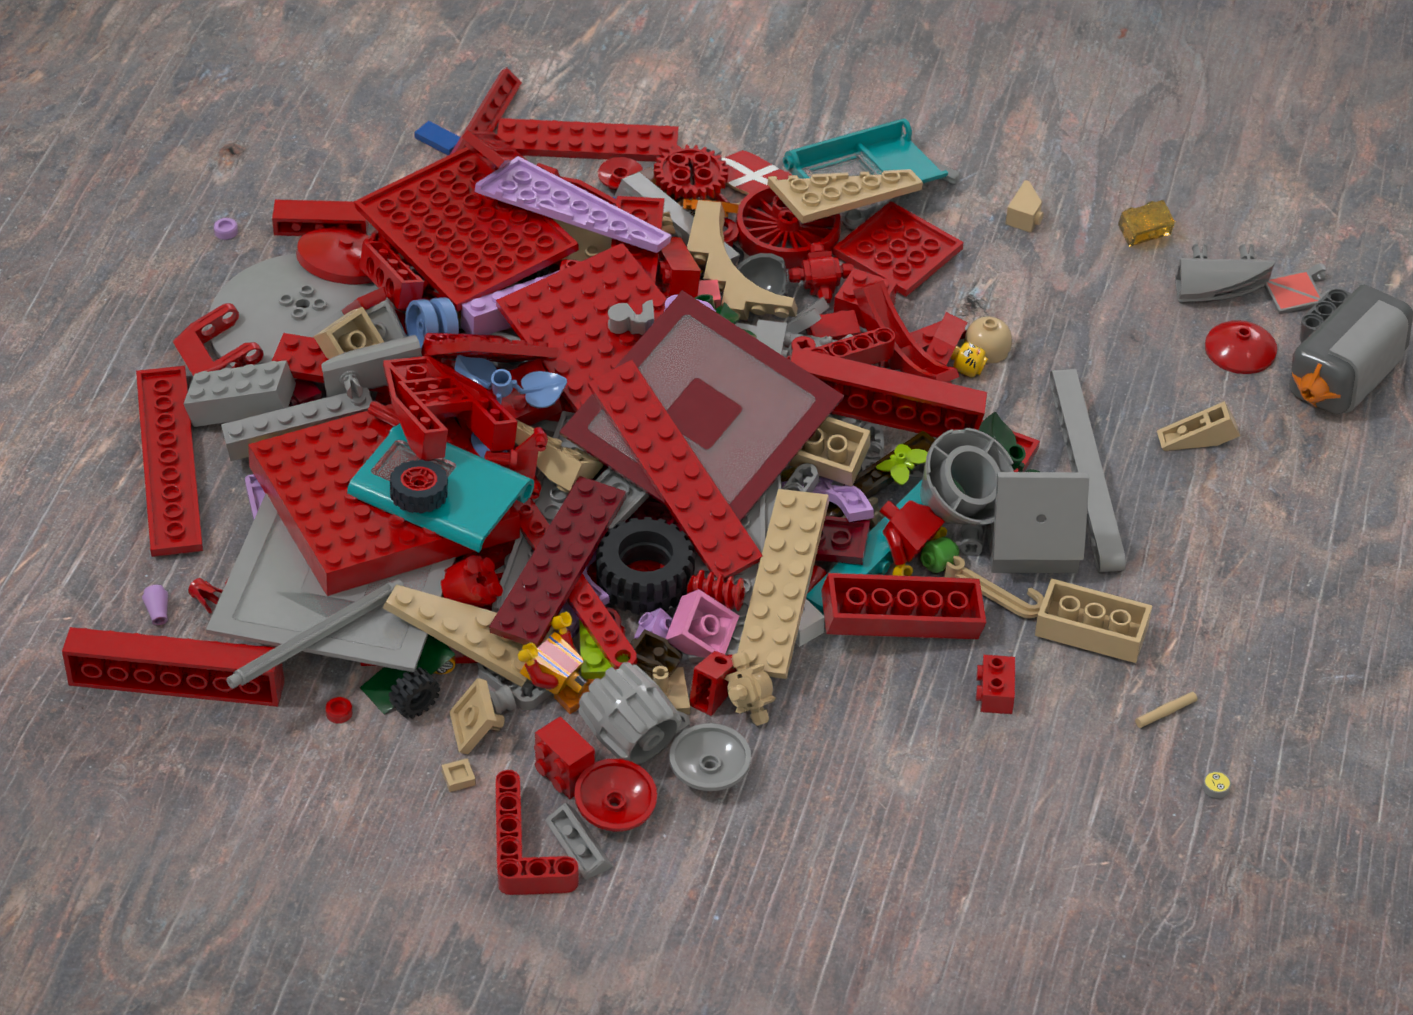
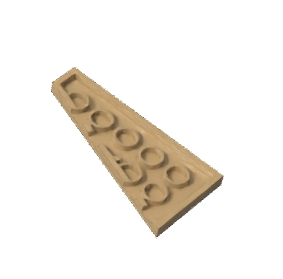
[767,169,923,223]
[383,585,554,687]

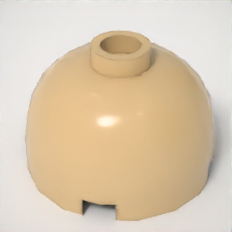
[964,316,1012,363]

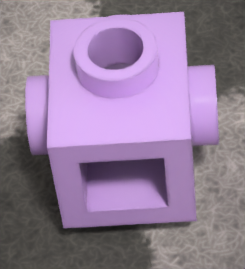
[634,608,673,639]

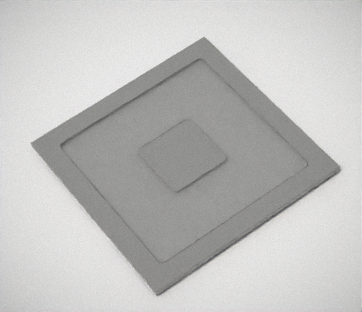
[206,493,456,672]

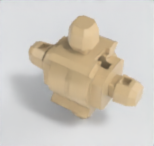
[725,651,776,726]

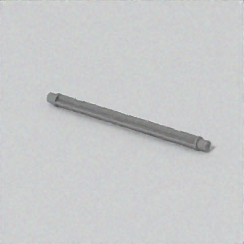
[227,579,404,688]

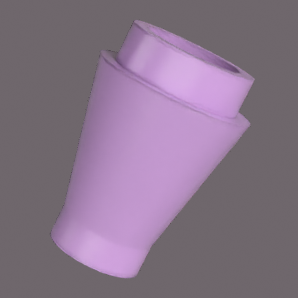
[142,585,168,625]

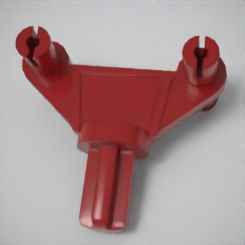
[484,427,548,499]

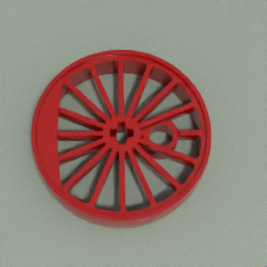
[736,185,841,269]

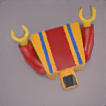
[518,612,588,694]

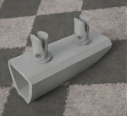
[1175,243,1275,302]
[321,335,422,399]

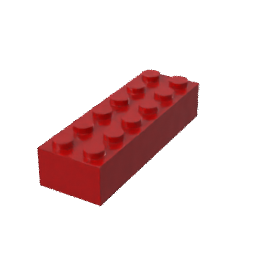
[821,573,986,639]

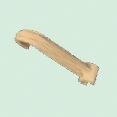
[944,556,1044,618]

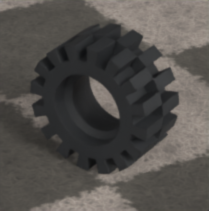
[389,668,440,719]

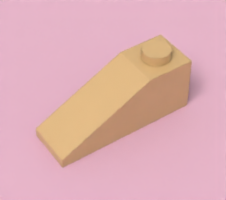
[1157,401,1240,451]

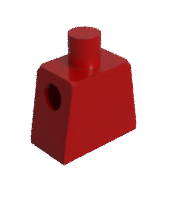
[689,651,737,716]

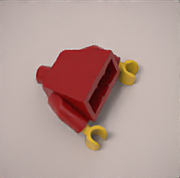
[879,500,947,576]

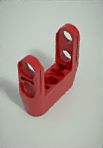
[172,303,264,377]

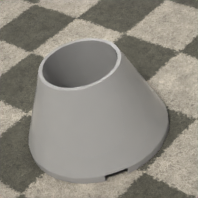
[920,428,1014,525]

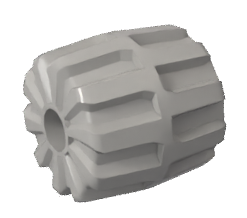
[578,662,681,764]

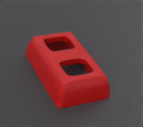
[341,286,387,315]

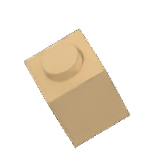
[1006,180,1044,233]

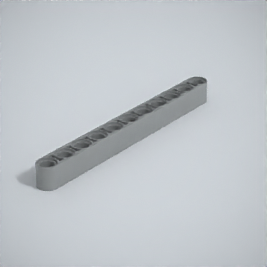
[1050,369,1126,573]

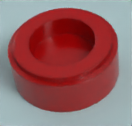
[325,697,353,724]

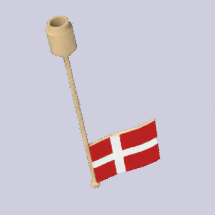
[722,150,793,207]

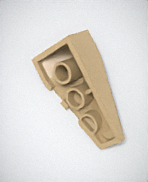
[515,420,604,493]

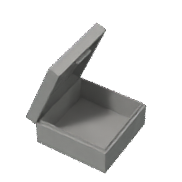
[986,472,1090,573]

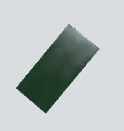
[359,634,456,715]

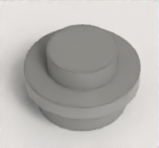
[842,209,866,230]

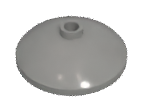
[669,723,751,791]

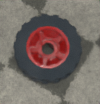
[390,460,448,513]

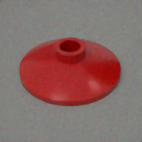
[598,157,643,189]

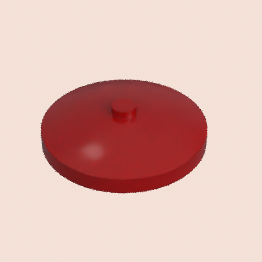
[296,228,372,285]

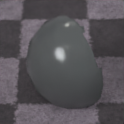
[737,253,788,296]

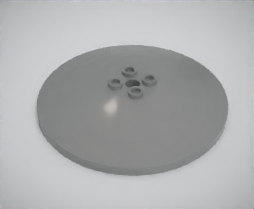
[208,254,400,391]

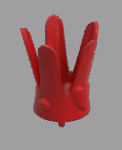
[188,578,223,614]

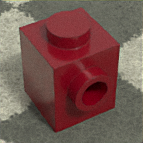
[289,379,322,407]

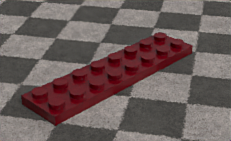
[489,476,626,648]

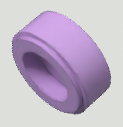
[214,218,238,240]

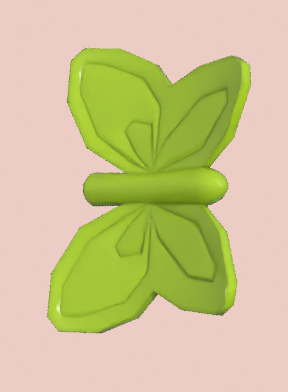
[876,444,928,485]

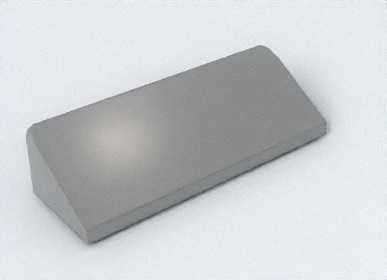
[545,802,613,880]

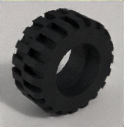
[596,517,695,615]

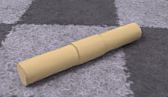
[1135,691,1197,728]

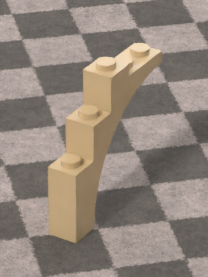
[687,200,798,320]

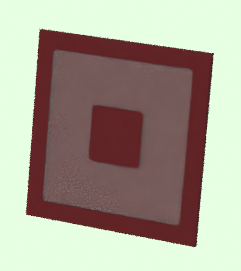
[559,290,844,522]

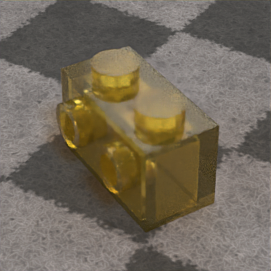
[1118,200,1175,247]

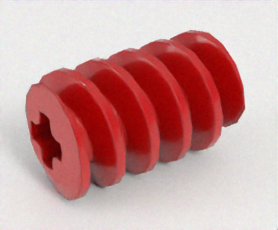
[687,570,745,611]

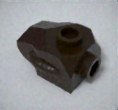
[628,629,682,678]

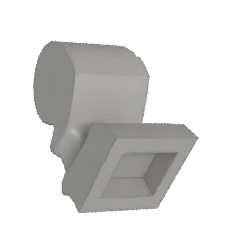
[608,300,654,335]

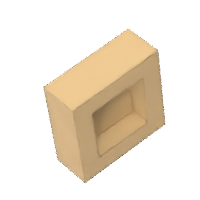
[441,758,476,792]

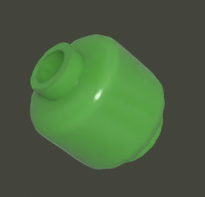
[921,537,959,573]

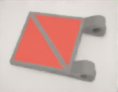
[1265,263,1335,314]

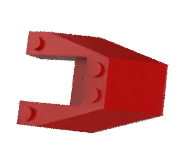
[383,356,518,461]

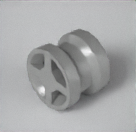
[489,685,516,714]

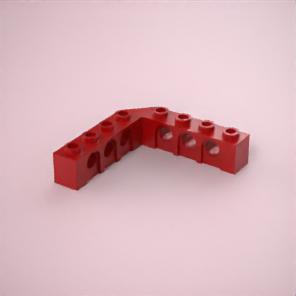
[359,230,424,311]

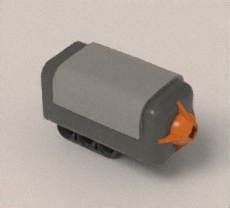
[1289,285,1413,415]

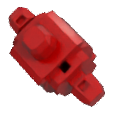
[787,242,854,304]

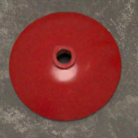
[1205,320,1277,374]
[574,758,657,832]

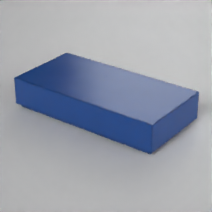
[414,121,460,156]

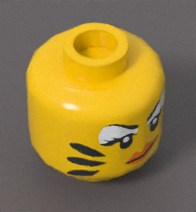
[950,342,988,378]

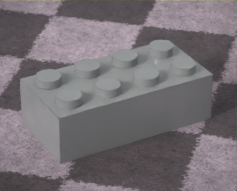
[184,360,296,427]

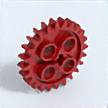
[653,144,728,200]

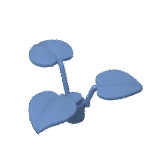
[455,355,567,458]

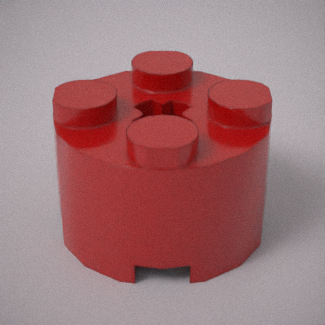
[440,555,503,608]

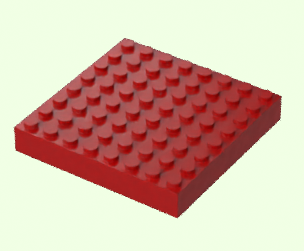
[248,404,520,596]

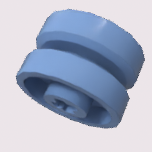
[405,297,459,348]

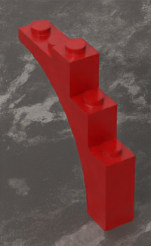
[853,280,959,384]

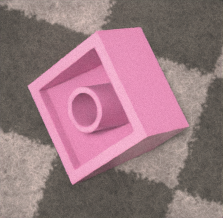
[665,589,739,658]

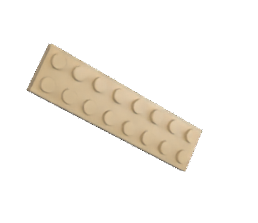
[737,489,829,679]

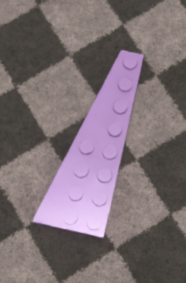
[475,156,671,253]

